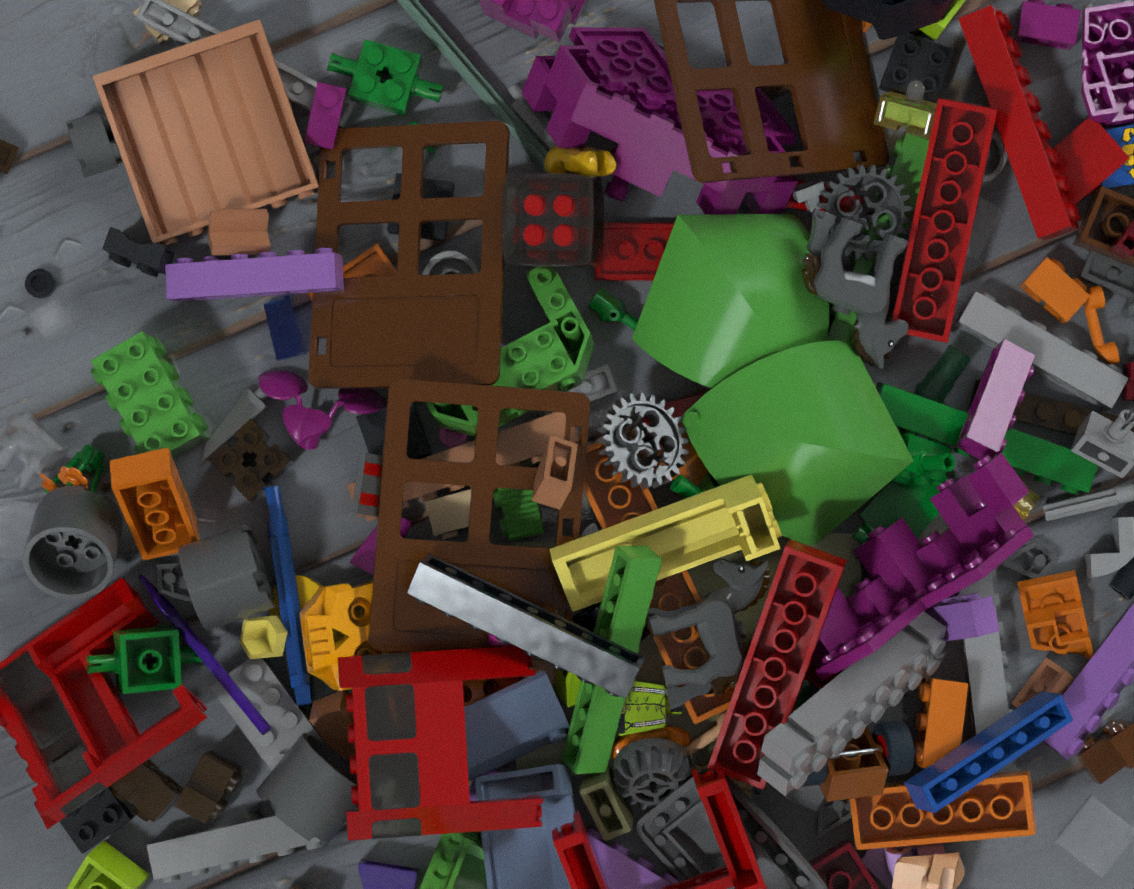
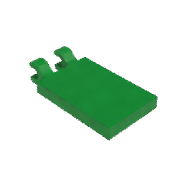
[853,476,948,544]

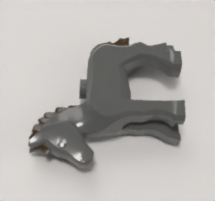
[801,208,909,370]
[646,559,771,709]

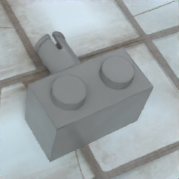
[1071,410,1134,478]

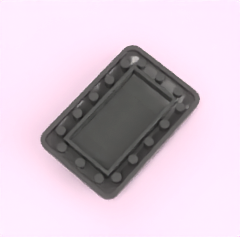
[636,766,827,889]

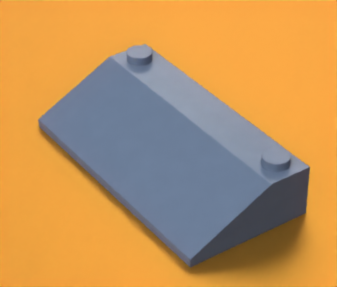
[383,670,570,808]
[474,764,575,889]

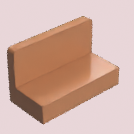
[207,209,271,255]
[1011,658,1075,708]

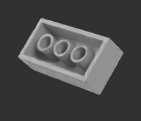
[210,658,327,771]

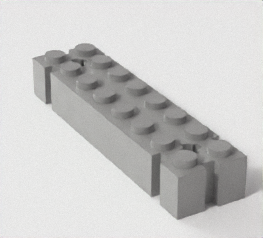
[757,612,947,796]

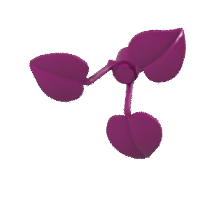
[257,370,387,450]

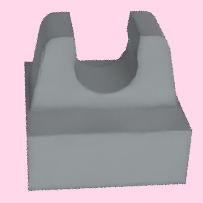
[792,178,826,213]

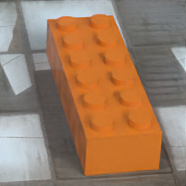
[850,770,1037,850]

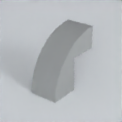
[1084,517,1134,577]

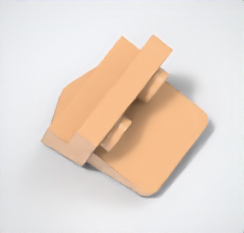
[892,852,965,889]

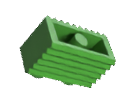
[493,488,544,541]

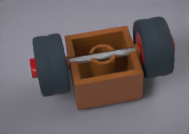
[801,721,914,802]

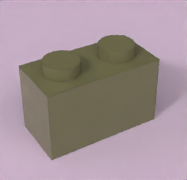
[580,766,635,841]

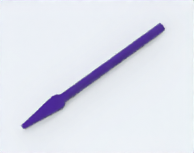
[139,575,271,735]

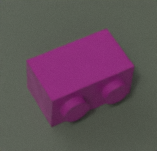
[1013,0,1081,50]

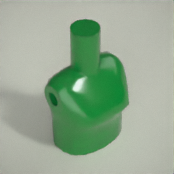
[588,287,639,331]

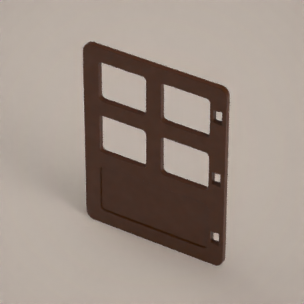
[654,0,889,183]
[308,121,510,389]
[368,379,590,661]

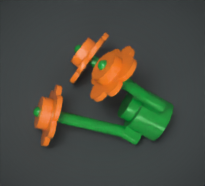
[39,444,105,493]

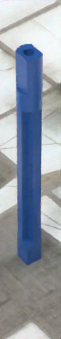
[265,486,312,706]

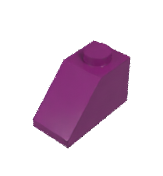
[304,82,346,150]

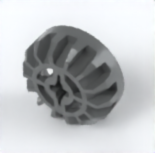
[613,738,693,810]

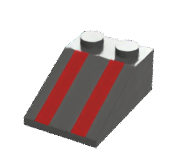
[351,452,383,517]

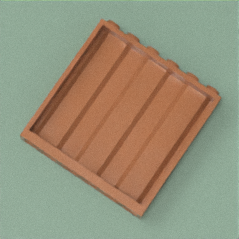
[92,19,319,246]

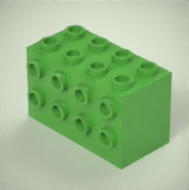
[90,331,210,459]

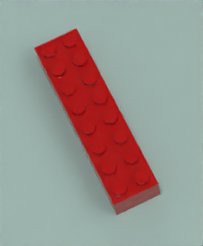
[958,5,1081,241]
[892,98,998,343]
[707,539,847,790]

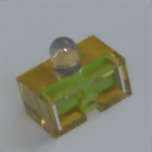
[874,80,937,139]

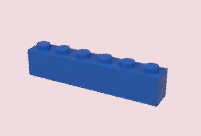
[904,691,1073,813]

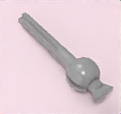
[1042,483,1134,521]

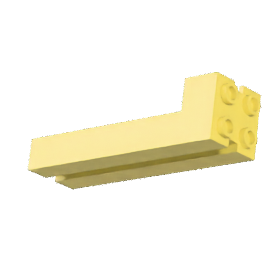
[550,474,782,612]

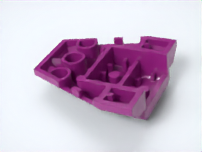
[1081,0,1134,127]

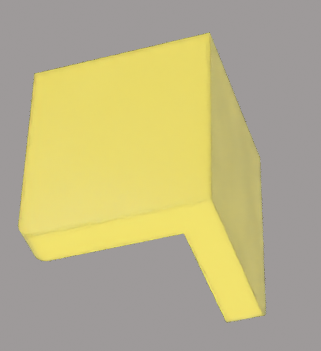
[239,615,288,659]

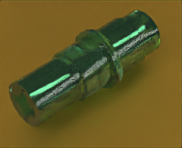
[913,345,971,405]

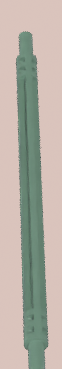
[397,0,584,213]

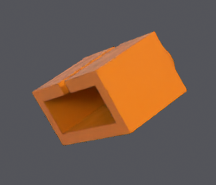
[1019,257,1090,324]

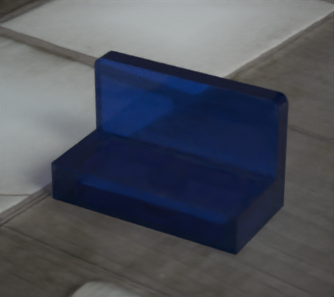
[263,295,306,361]

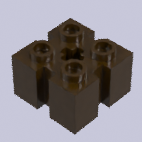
[208,418,295,502]
[174,750,243,824]
[111,759,184,822]

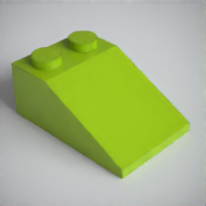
[67,840,150,889]

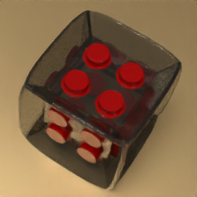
[502,173,604,268]

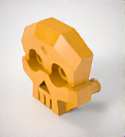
[299,580,409,691]

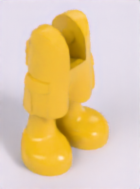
[544,145,616,178]

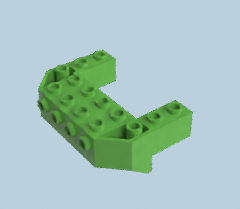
[426,260,595,437]

